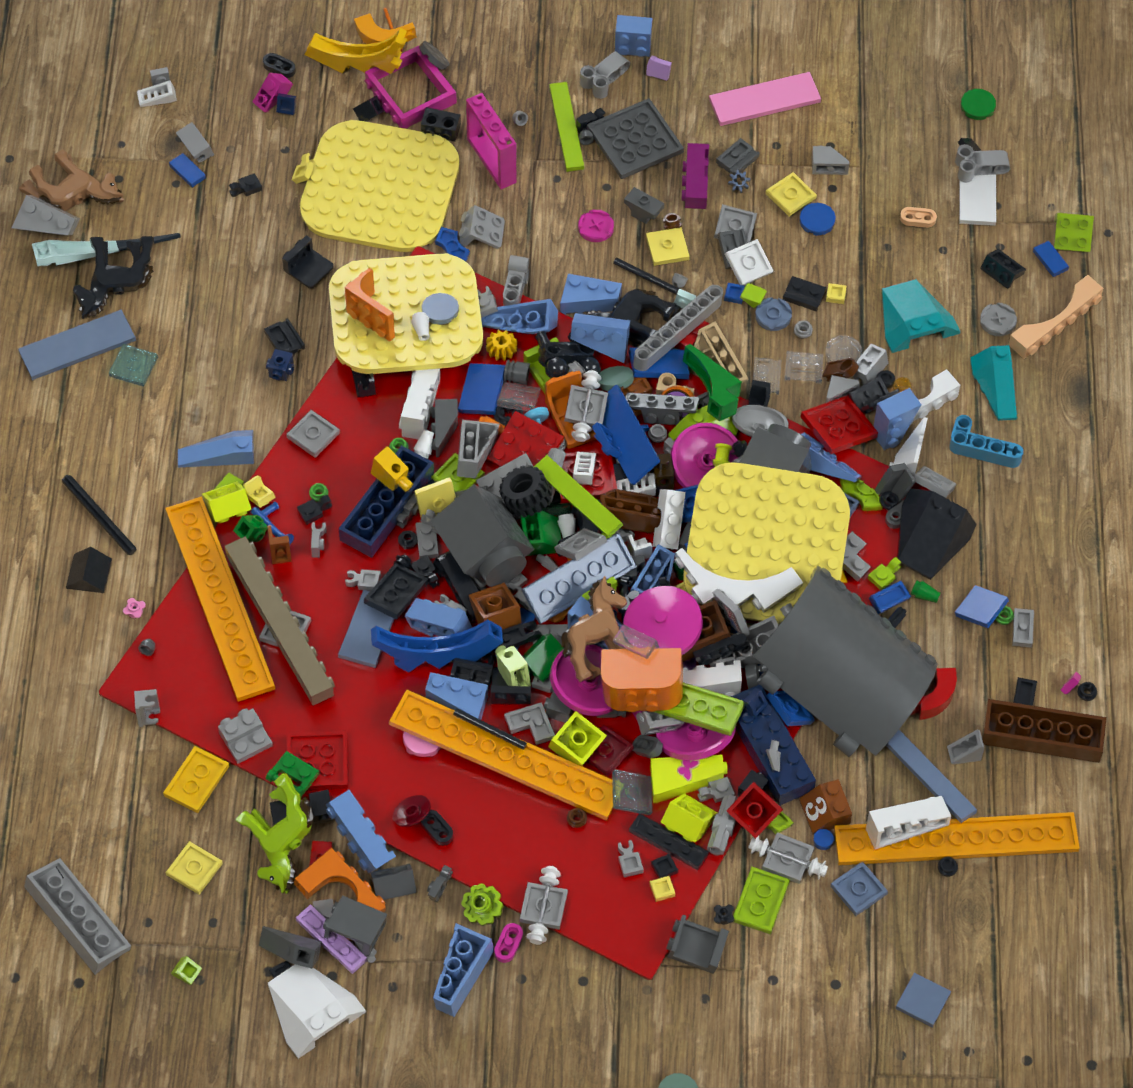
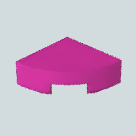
[1060,672,1081,694]

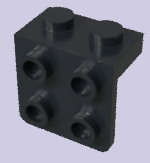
[282,235,334,289]
[847,377,900,414]
[491,667,532,705]

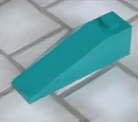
[970,345,1017,421]

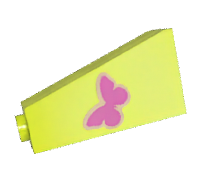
[650,755,727,803]

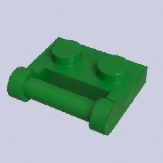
[265,751,319,797]

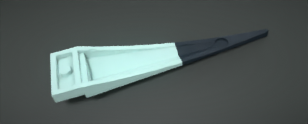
[32,233,181,266]

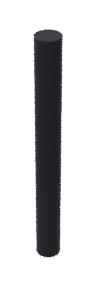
[613,257,680,295]
[453,708,527,750]

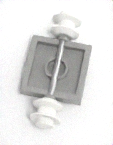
[564,370,608,442]
[749,833,828,884]
[520,866,568,945]

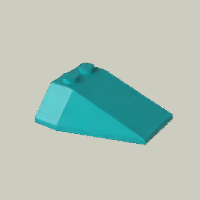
[882,279,960,353]

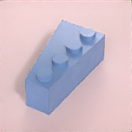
[326,790,396,873]

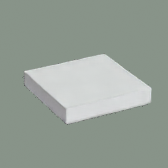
[725,239,773,285]

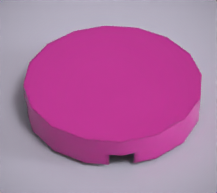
[578,210,614,242]

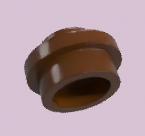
[567,808,587,828]

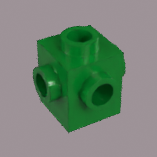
[233,515,267,543]

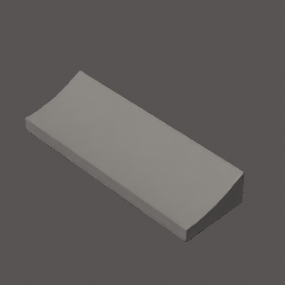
[24,858,131,975]

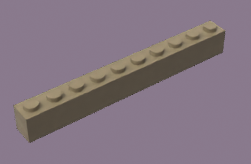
[225,536,335,705]

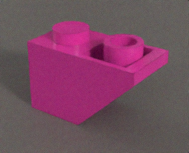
[253,73,293,112]

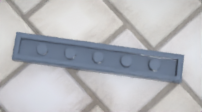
[886,730,977,823]

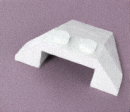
[268,964,366,1059]

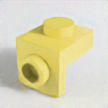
[243,475,275,507]

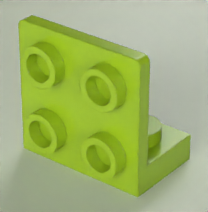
[1054,213,1094,252]

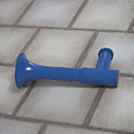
[251,502,294,545]

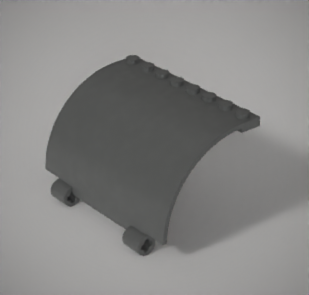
[754,566,938,757]

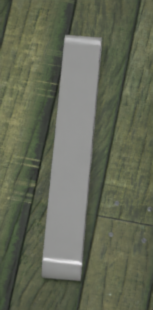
[633,285,723,371]

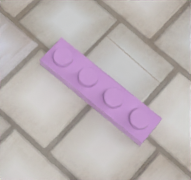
[296,904,367,974]

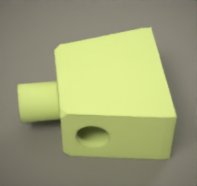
[495,645,531,686]

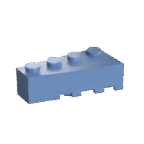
[433,923,494,1017]

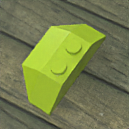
[668,405,738,441]

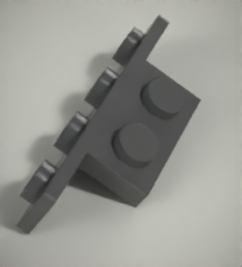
[625,393,700,425]

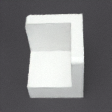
[627,535,652,559]

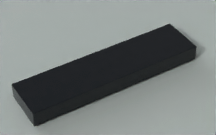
[629,813,709,870]

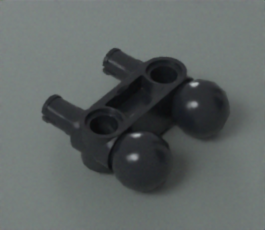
[535,331,601,379]

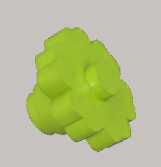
[461,884,504,926]

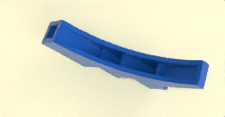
[371,620,503,673]

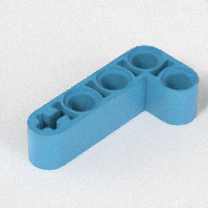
[949,415,1023,468]

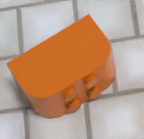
[601,648,683,712]

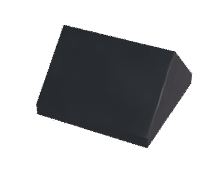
[66,547,112,593]

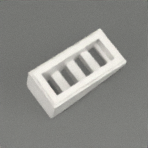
[137,80,177,107]
[573,452,596,485]
[616,473,656,496]

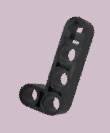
[433,551,478,623]

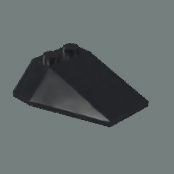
[897,488,977,580]

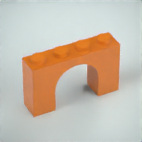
[294,848,386,942]

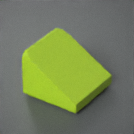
[740,283,767,308]
[171,956,202,985]

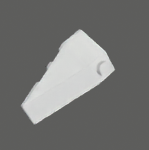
[889,417,928,477]

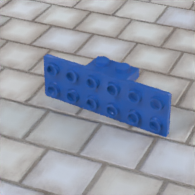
[592,385,660,485]

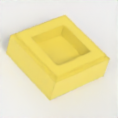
[826,283,847,304]
[650,876,675,902]

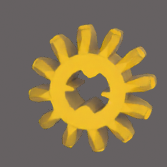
[486,329,517,362]

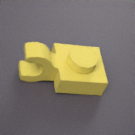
[292,153,314,184]

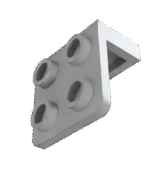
[459,205,505,249]

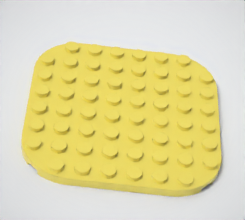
[300,120,459,252]
[329,253,483,374]
[683,462,850,624]

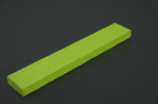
[549,82,584,172]
[534,455,623,538]

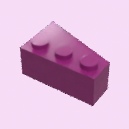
[681,143,709,209]

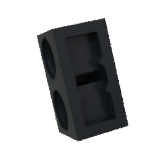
[421,107,461,142]

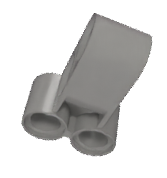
[580,51,630,99]
[955,144,1010,183]
[503,255,529,306]

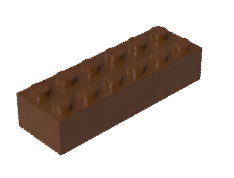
[982,699,1107,763]

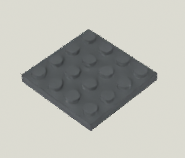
[587,98,684,179]

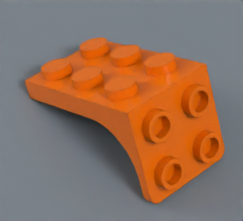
[345,268,395,342]
[545,371,596,449]

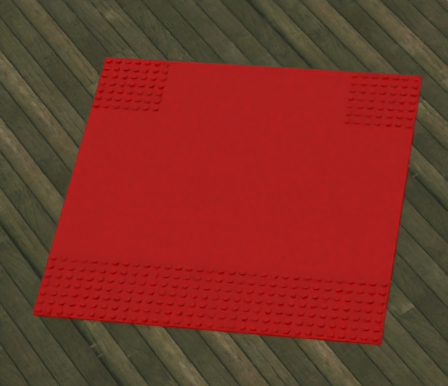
[99,246,931,980]

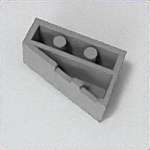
[12,195,80,235]
[457,420,500,478]

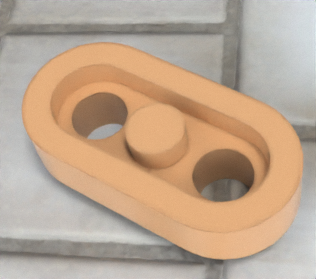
[900,207,937,228]

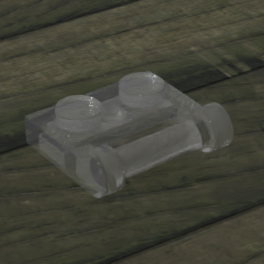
[784,351,824,384]

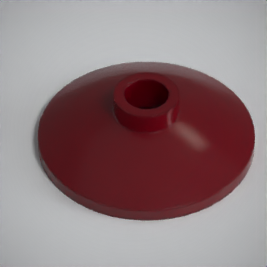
[393,795,431,827]

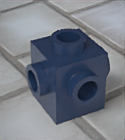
[266,349,294,381]

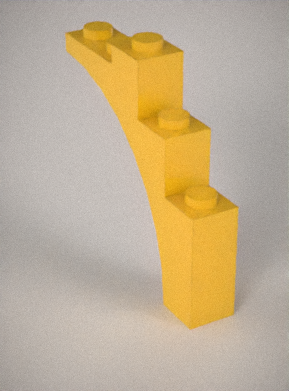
[304,28,407,74]

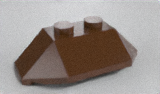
[600,489,661,533]

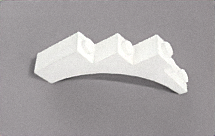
[674,548,803,613]

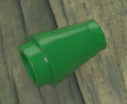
[911,580,941,603]

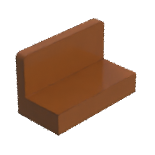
[267,525,292,564]

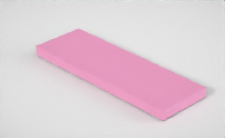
[709,72,821,126]

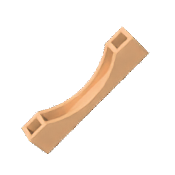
[1009,275,1104,359]

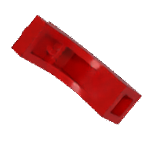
[910,668,957,720]

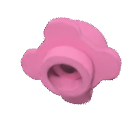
[123,598,146,618]

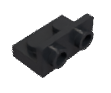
[980,249,1026,289]

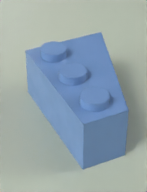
[571,313,630,363]
[874,388,922,450]
[630,544,675,594]
[425,672,488,720]

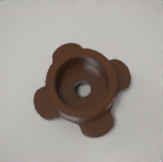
[663,213,682,230]

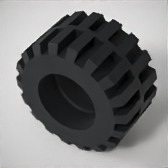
[499,465,552,517]

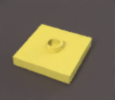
[766,172,817,216]
[646,227,689,266]
[414,477,456,517]
[166,841,223,895]

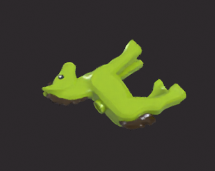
[235,773,314,894]

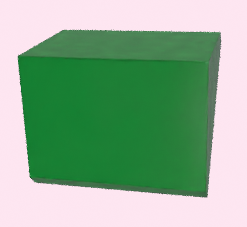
[522,633,564,682]

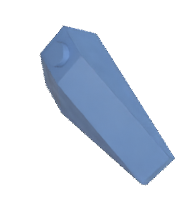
[481,299,558,334]
[178,430,254,468]
[801,432,861,482]

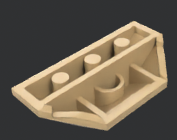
[694,321,749,383]

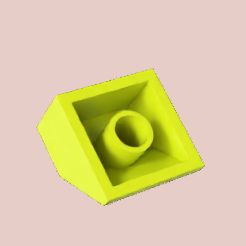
[202,481,252,523]
[548,711,607,766]
[661,793,718,842]

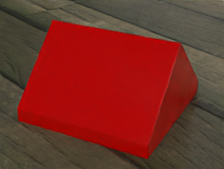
[726,782,783,839]

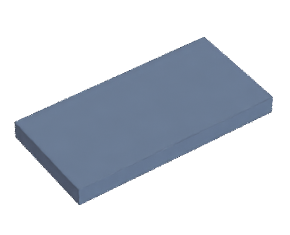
[338,590,394,668]

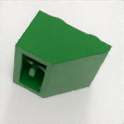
[520,511,561,556]

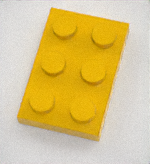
[163,746,229,813]

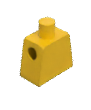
[371,446,413,492]

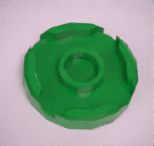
[961,89,996,120]

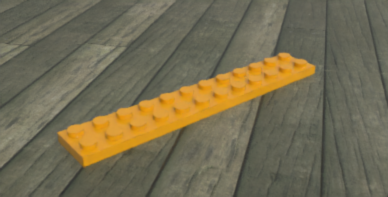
[165,496,275,702]
[389,690,623,821]
[834,812,1080,865]

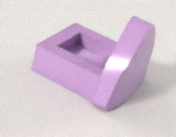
[646,55,672,81]

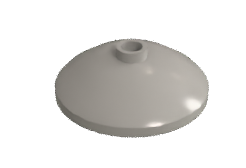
[732,405,789,438]

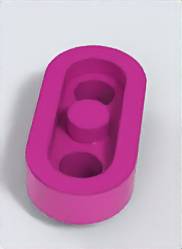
[494,923,523,963]

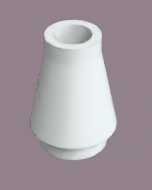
[411,312,430,341]
[413,429,434,459]
[557,514,576,538]

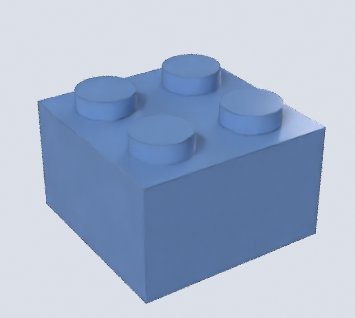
[615,15,652,57]

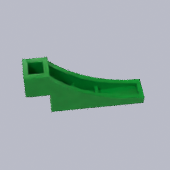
[683,344,742,421]

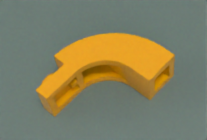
[354,13,417,49]

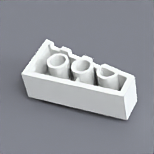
[399,368,440,439]
[683,660,742,697]
[866,796,951,849]

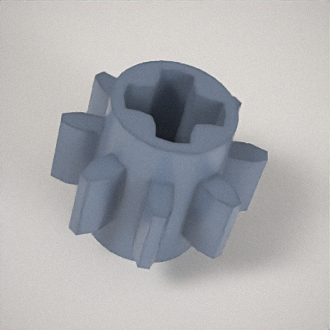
[728,170,750,193]

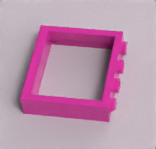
[364,45,457,129]
[466,93,516,189]

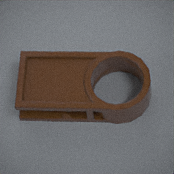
[822,358,859,382]

